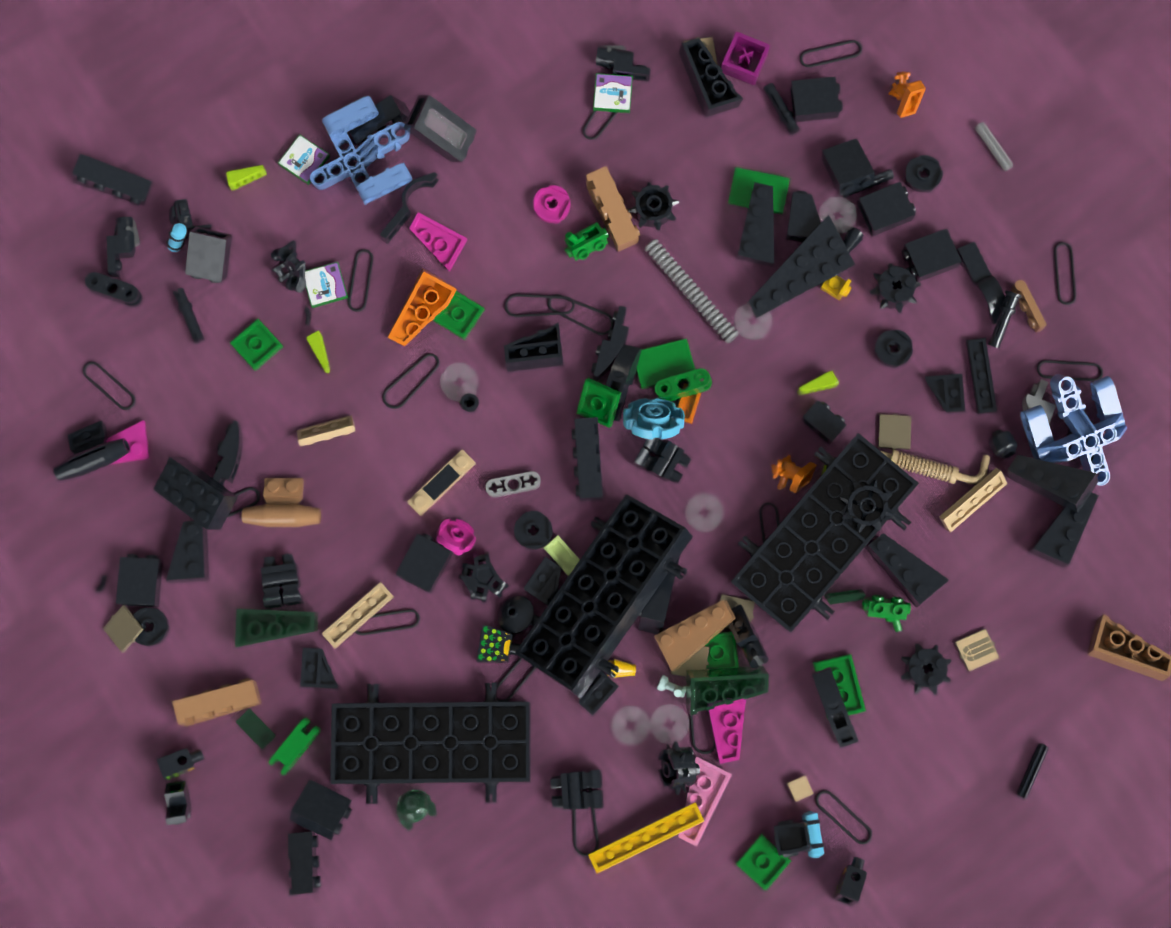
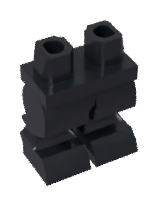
[633,438,692,484]
[261,554,304,609]
[550,770,604,810]

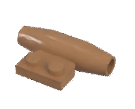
[242,478,321,527]

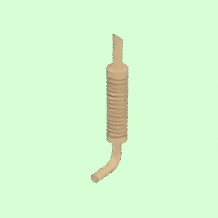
[881,449,990,484]

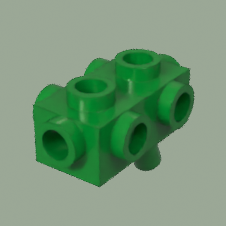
[564,222,609,261]
[862,595,911,632]

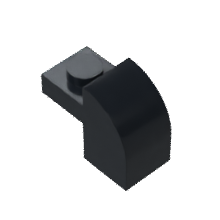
[164,780,191,825]

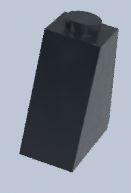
[786,190,821,242]

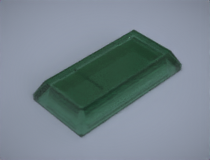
[824,589,866,605]
[236,708,276,750]

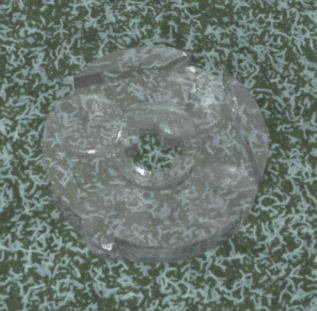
[819,197,857,235]
[734,303,772,340]
[440,363,479,401]
[685,493,724,532]
[650,704,689,744]
[611,706,650,746]

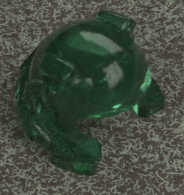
[395,790,437,831]

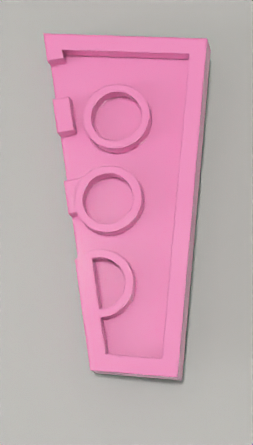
[678,757,732,846]

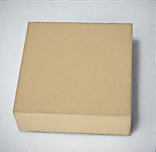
[787,775,814,802]

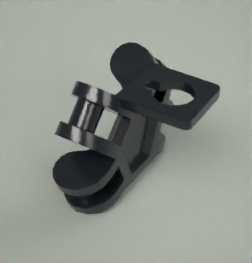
[271,240,306,293]
[458,551,509,603]

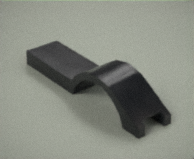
[380,172,439,244]
[957,241,1005,325]

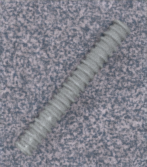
[645,239,739,343]

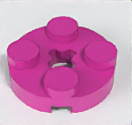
[533,185,571,224]
[436,519,476,555]

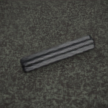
[842,169,894,198]
[1016,743,1049,799]

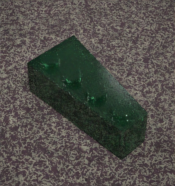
[235,608,319,648]
[686,666,769,715]

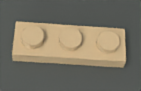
[297,415,355,446]

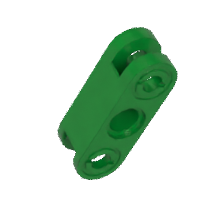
[655,368,712,401]
[268,717,321,776]

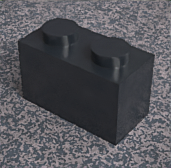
[801,400,847,445]

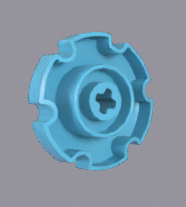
[623,398,685,439]

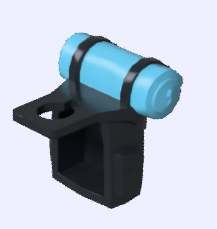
[166,199,212,252]
[774,811,825,858]

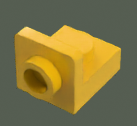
[821,275,852,301]

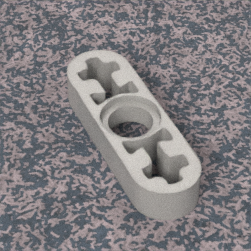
[485,471,541,498]

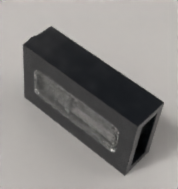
[403,95,477,163]

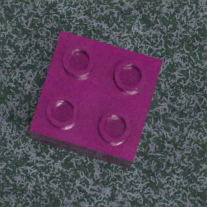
[721,32,770,86]

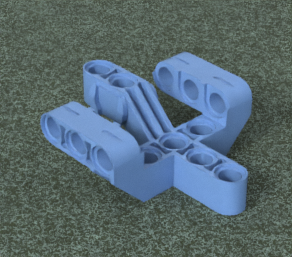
[310,96,412,205]
[1020,374,1127,486]

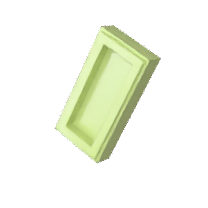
[544,535,580,576]

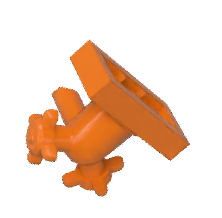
[888,71,926,118]
[771,454,817,493]

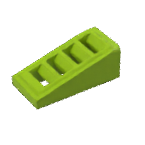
[226,165,267,191]
[306,331,330,373]
[797,370,839,395]

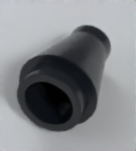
[843,227,864,254]
[460,393,479,413]

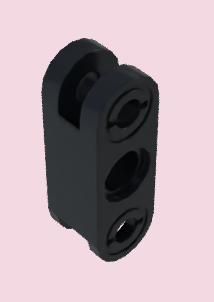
[85,272,143,307]

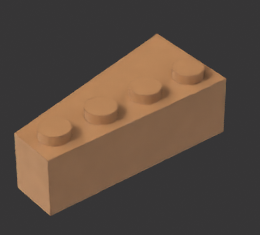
[586,166,640,252]
[654,600,736,671]
[1087,614,1171,681]
[172,678,262,727]

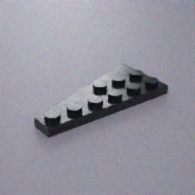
[747,215,855,318]

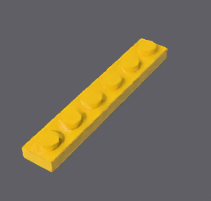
[588,802,705,874]

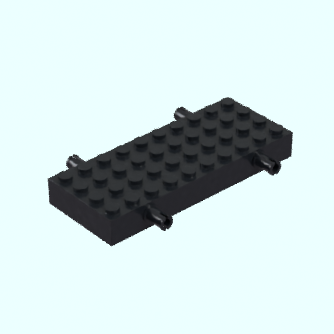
[731,433,919,633]
[515,494,693,699]
[330,683,531,804]

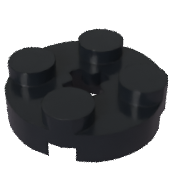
[905,155,943,193]
[874,329,913,369]
[514,511,553,550]
[133,608,170,647]

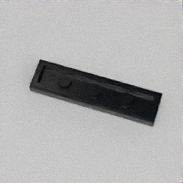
[966,338,997,415]

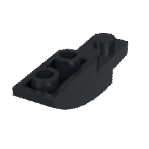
[591,306,630,380]
[605,344,642,422]
[213,420,243,485]
[812,667,859,748]

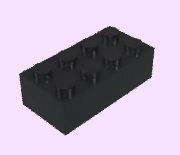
[153,456,238,530]

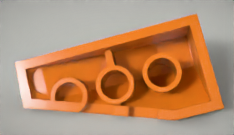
[388,268,457,346]

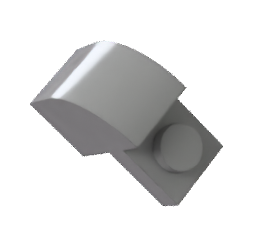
[1022,379,1056,423]

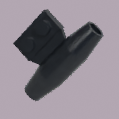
[53,420,130,481]

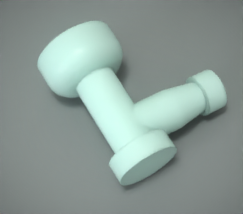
[657,675,687,698]

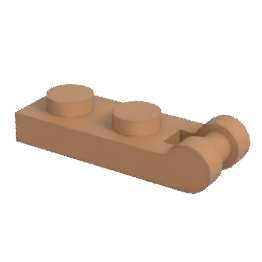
[1011,280,1047,333]

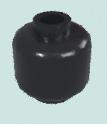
[989,430,1018,459]

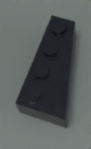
[72,154,152,206]
[737,182,774,267]
[1007,455,1098,513]
[866,533,949,608]

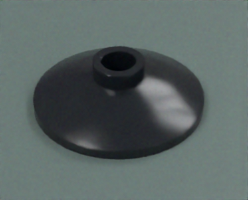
[498,596,534,634]

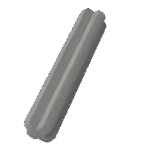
[975,122,1013,171]

